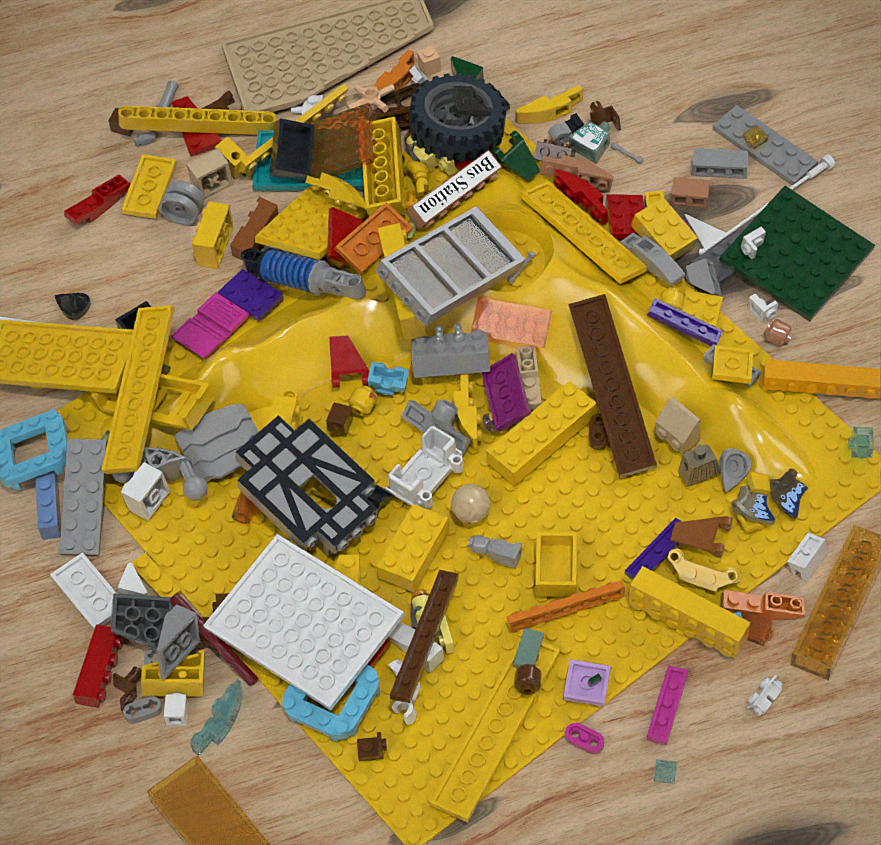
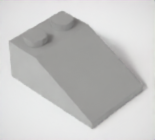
[157,605,200,680]

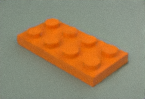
[334,202,413,275]

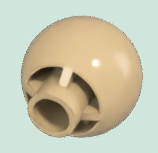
[451,484,491,523]

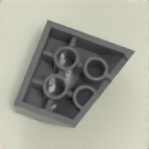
[111,593,173,650]

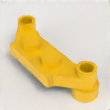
[668,549,742,592]

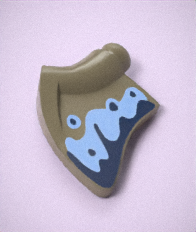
[731,486,775,525]

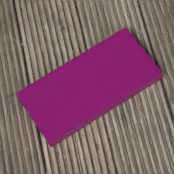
[481,353,531,432]

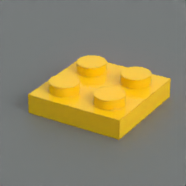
[682,290,723,327]
[712,345,753,384]

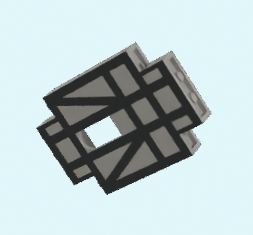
[235,415,377,557]

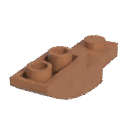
[540,155,614,192]

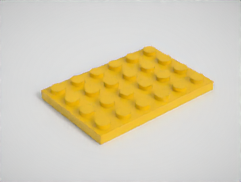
[255,185,367,260]

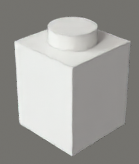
[164,693,189,726]

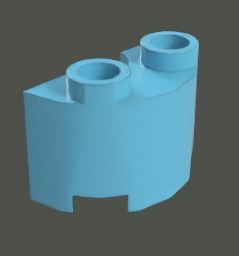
[368,362,409,395]

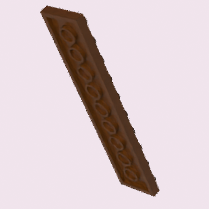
[568,294,657,478]

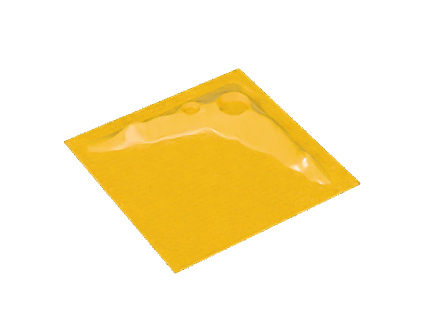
[41,119,881,845]

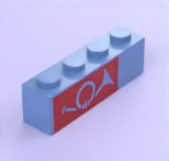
[35,470,61,540]

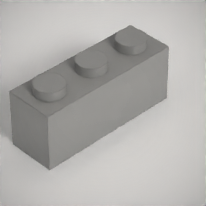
[692,148,748,179]

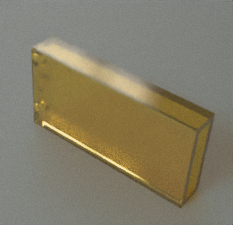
[146,755,270,845]

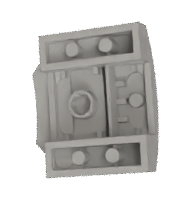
[174,404,259,482]

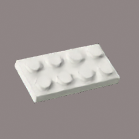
[50,552,117,630]

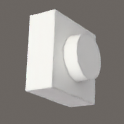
[409,66,429,84]

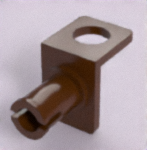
[590,101,621,131]
[113,666,142,711]

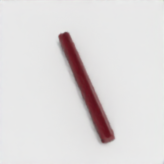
[169,594,258,686]

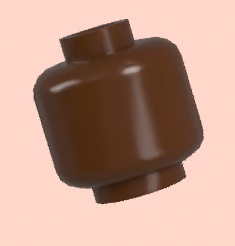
[514,664,542,695]

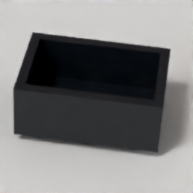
[270,118,315,182]

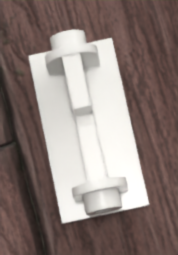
[745,674,783,716]

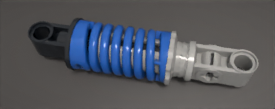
[241,248,366,300]

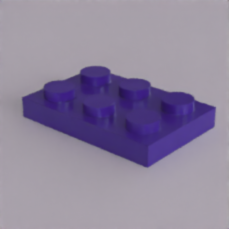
[218,269,284,322]

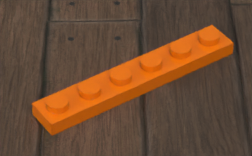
[507,580,625,633]

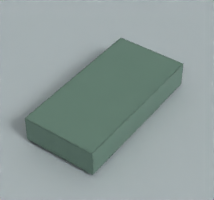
[513,628,544,668]

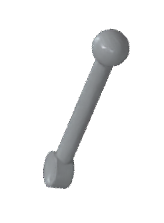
[611,143,643,164]
[507,251,535,283]

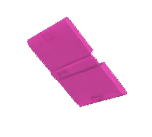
[171,292,250,358]

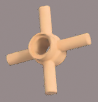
[347,84,395,112]

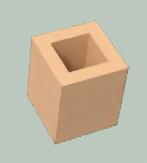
[417,45,441,77]

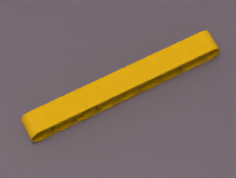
[118,106,277,135]

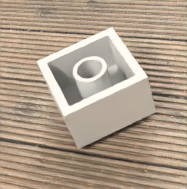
[121,462,170,521]

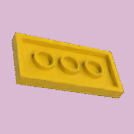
[121,154,177,219]

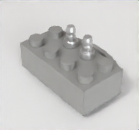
[412,323,490,378]

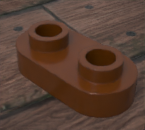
[589,413,608,450]

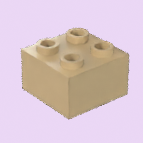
[187,149,233,199]

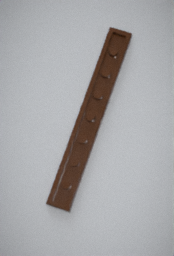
[390,570,459,703]

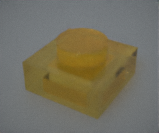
[743,125,768,149]

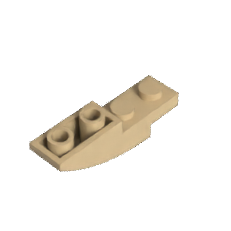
[516,346,542,410]

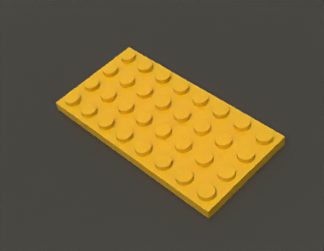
[0,320,133,394]

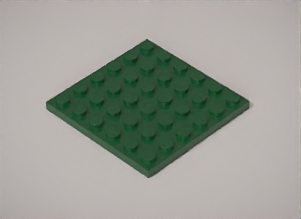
[719,185,875,322]

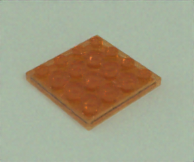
[308,103,374,179]

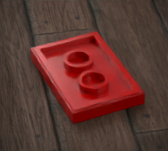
[327,207,362,268]

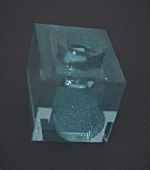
[848,427,874,458]

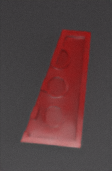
[171,96,222,157]

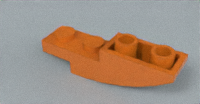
[374,50,415,95]
[722,590,805,620]

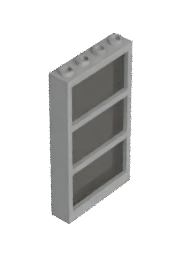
[375,206,525,326]

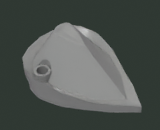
[720,448,751,492]

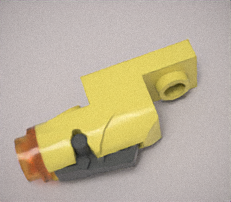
[404,132,455,176]
[410,589,454,654]

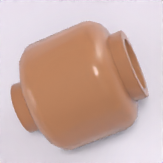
[764,319,793,347]

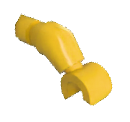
[402,151,430,198]

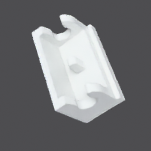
[787,532,828,581]

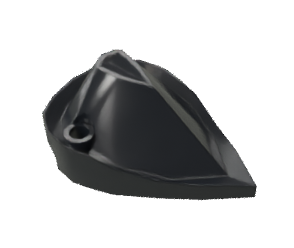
[54,292,91,320]

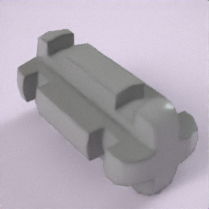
[134,132,156,147]

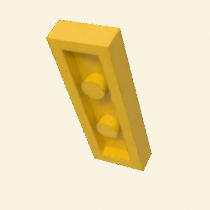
[132,552,182,597]

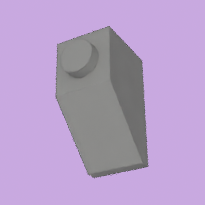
[686,258,722,296]

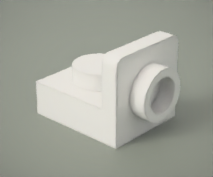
[741,227,766,259]
[748,294,778,323]

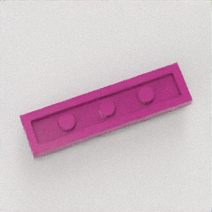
[647,665,688,745]

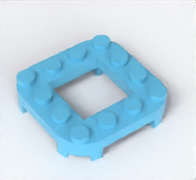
[0,409,68,490]
[282,665,381,742]

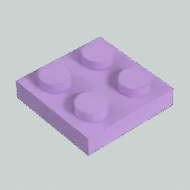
[563,659,611,707]

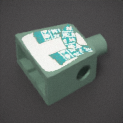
[569,122,611,164]

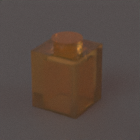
[746,612,774,647]

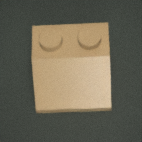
[655,397,700,454]

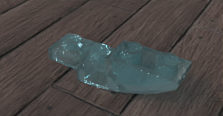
[190,679,243,756]

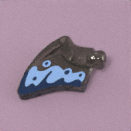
[770,469,808,519]

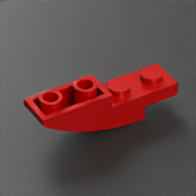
[553,169,608,225]
[64,174,131,225]

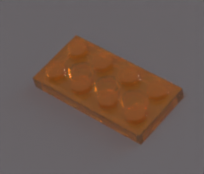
[471,297,552,348]

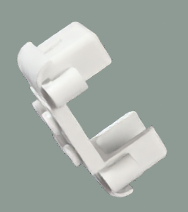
[384,426,463,509]

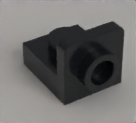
[367,484,392,516]

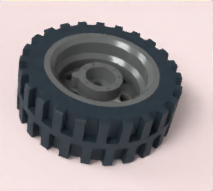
[409,73,506,162]

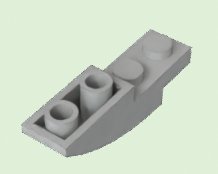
[620,232,685,286]

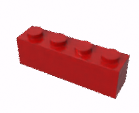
[73,624,123,708]

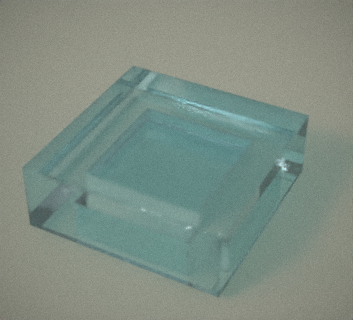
[654,759,677,784]

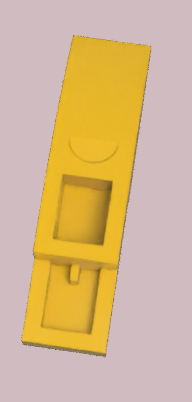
[515,85,583,124]
[305,172,366,209]
[453,374,481,449]

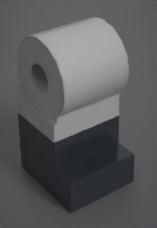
[548,113,584,145]

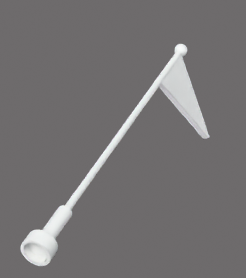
[685,154,836,255]

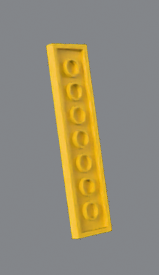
[521,181,648,284]

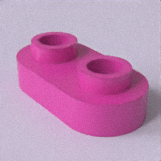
[565,723,604,754]

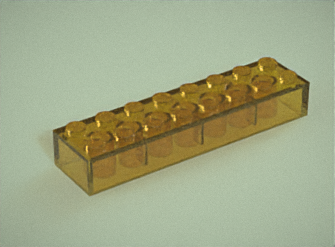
[791,524,881,680]

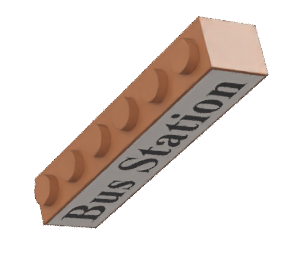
[405,150,501,230]

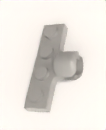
[401,399,471,457]

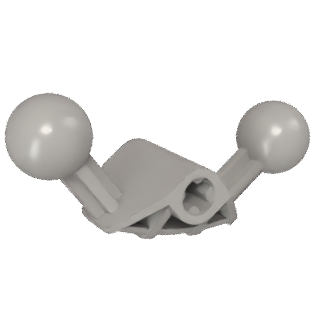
[112,447,208,501]

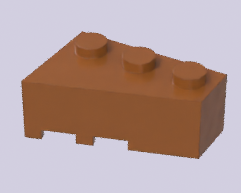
[230,196,279,260]

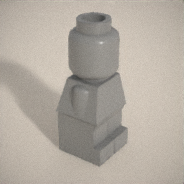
[468,535,522,569]

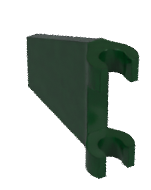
[491,130,540,182]

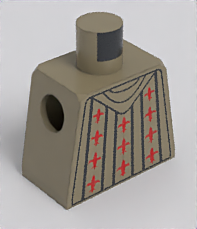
[678,444,720,487]

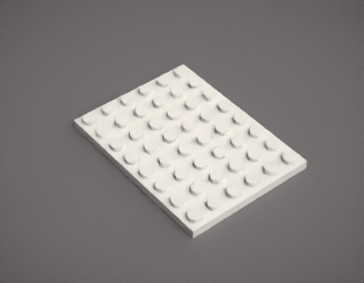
[203,534,405,710]

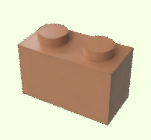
[671,177,710,209]

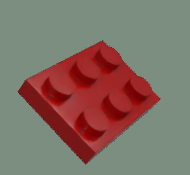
[606,194,645,239]

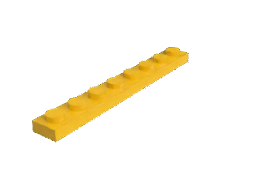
[238,84,349,174]

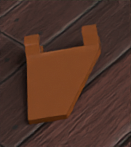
[670,516,733,558]

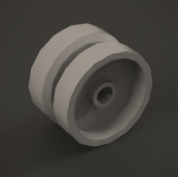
[158,180,205,225]

